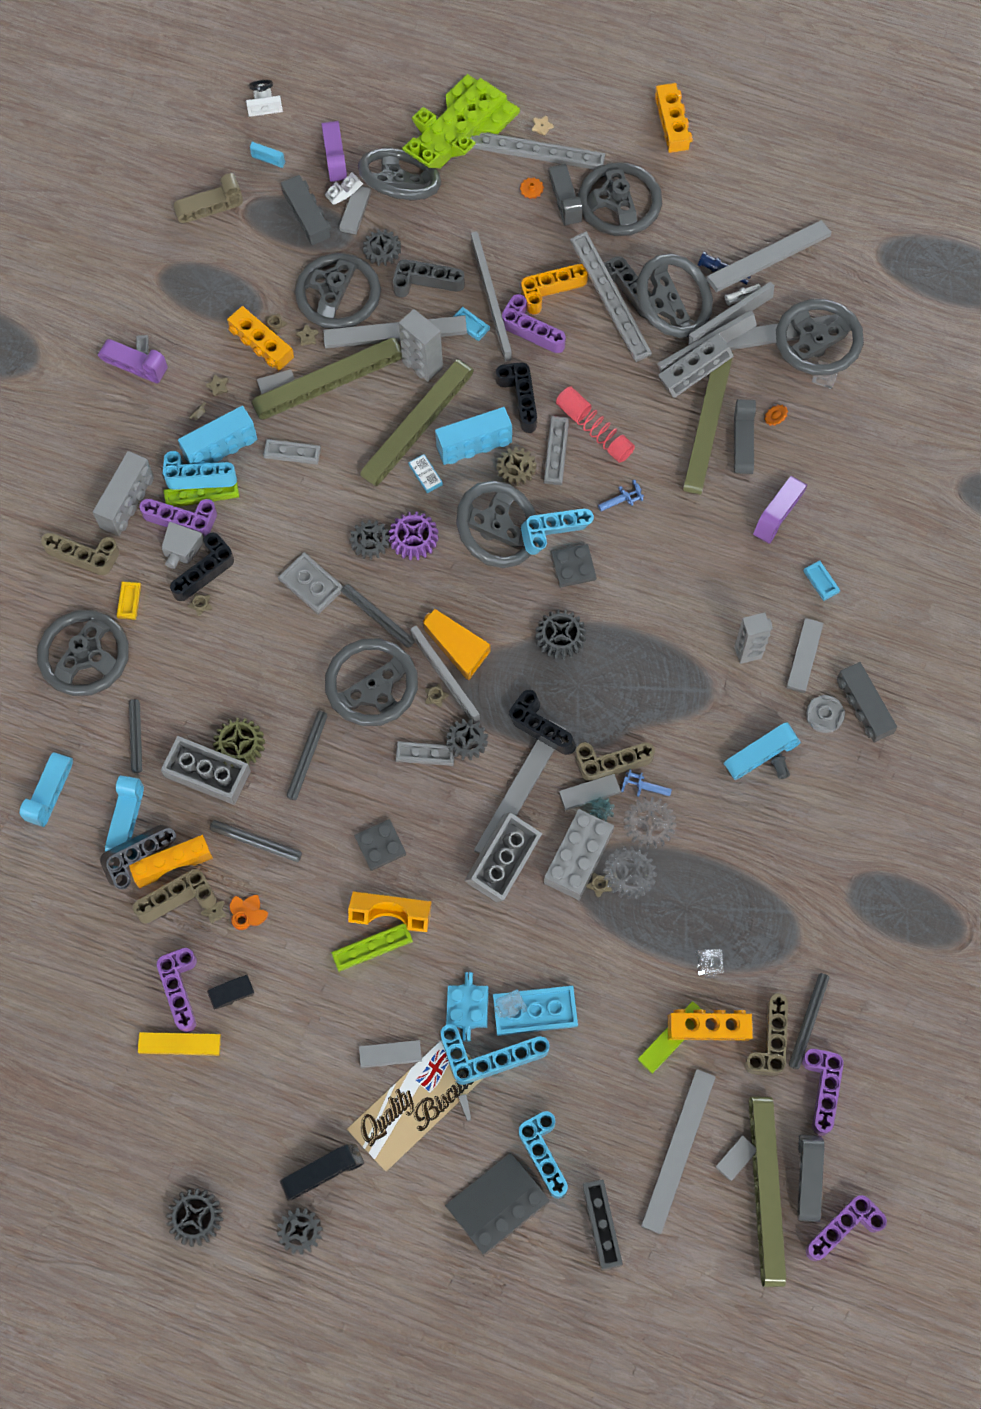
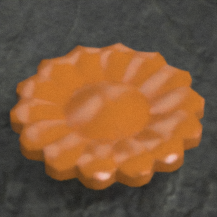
[520,177,544,199]
[764,404,788,426]

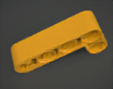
[521,264,588,315]

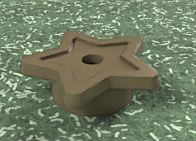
[265,313,287,334]
[296,325,319,346]
[206,375,229,396]
[189,402,206,420]
[188,594,212,616]
[425,684,449,708]
[587,873,612,898]
[201,901,226,924]

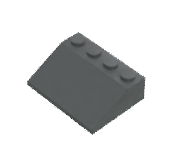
[445,1153,550,1256]

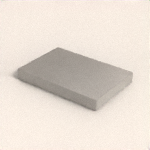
[278,552,343,615]

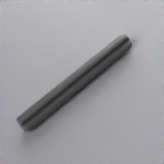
[341,584,415,648]
[287,711,328,800]
[210,820,302,862]
[789,973,829,1069]

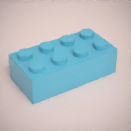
[178,405,257,464]
[435,407,512,465]

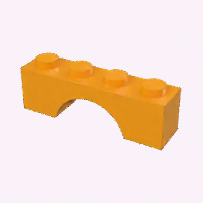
[129,835,213,888]
[348,891,431,932]

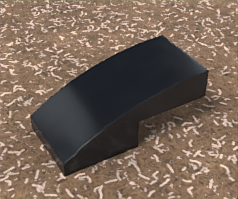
[207,975,255,1010]

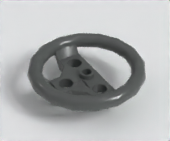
[358,148,442,201]
[578,162,662,236]
[295,253,381,329]
[637,253,713,338]
[776,299,864,375]
[456,480,537,568]
[37,610,129,696]
[325,638,418,726]

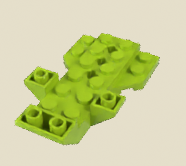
[402,74,520,168]

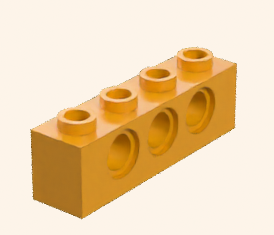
[655,83,692,153]
[227,306,294,371]
[668,1009,753,1041]

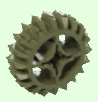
[213,718,265,768]

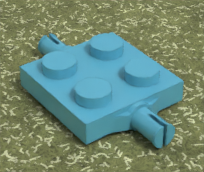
[446,972,489,1042]

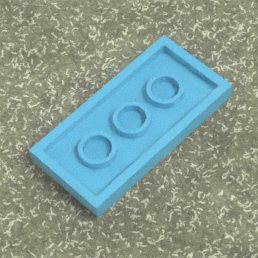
[493,986,578,1036]

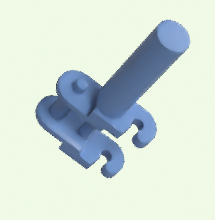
[598,479,644,512]
[621,769,672,797]

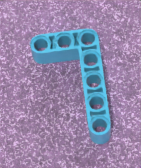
[441,1024,550,1085]

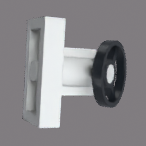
[246,80,283,117]

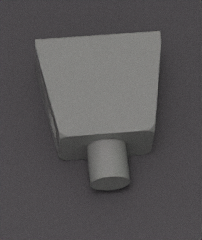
[162,522,204,569]

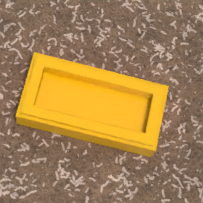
[117,582,141,620]

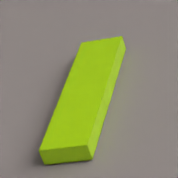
[164,483,239,507]
[331,923,413,972]
[638,1001,702,1074]

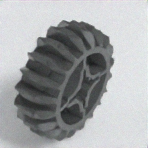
[535,609,586,660]
[166,1188,223,1247]

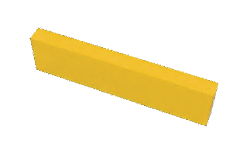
[138,1032,221,1056]

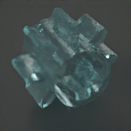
[591,797,615,822]

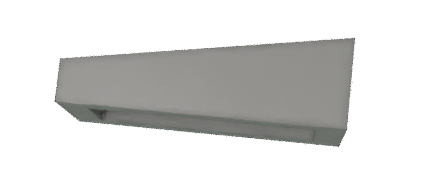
[136,335,149,355]
[458,1094,471,1122]

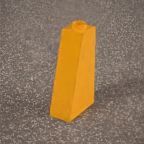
[423,609,491,680]

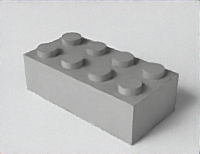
[399,309,443,381]
[93,451,154,536]
[161,736,251,805]
[544,809,614,901]
[464,812,542,902]

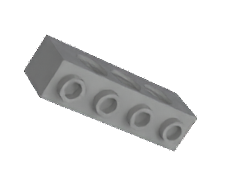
[658,333,734,398]
[734,613,773,664]

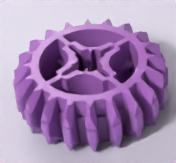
[389,511,439,561]

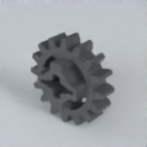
[363,229,401,266]
[350,520,390,560]
[446,719,488,761]
[277,1208,323,1255]

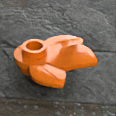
[230,895,268,930]

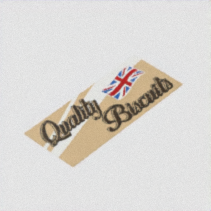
[347,1034,484,1171]

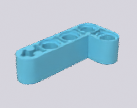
[163,451,237,490]
[521,509,594,555]
[724,722,801,780]
[19,752,73,827]
[105,775,144,855]
[519,1111,568,1199]

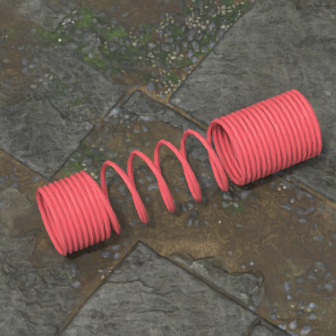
[556,386,635,463]

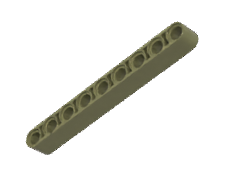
[252,338,402,420]
[683,357,733,495]
[360,359,474,486]
[749,1096,786,1287]

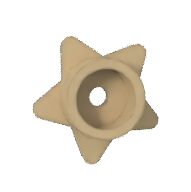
[532,116,554,136]

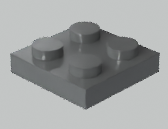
[552,544,597,588]
[354,819,406,871]

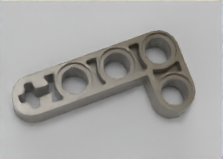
[173,173,243,223]
[41,533,120,576]
[575,742,655,782]
[133,869,216,923]
[744,993,788,1076]

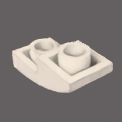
[325,172,363,204]

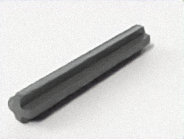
[129,699,142,773]

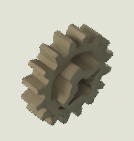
[497,447,537,486]

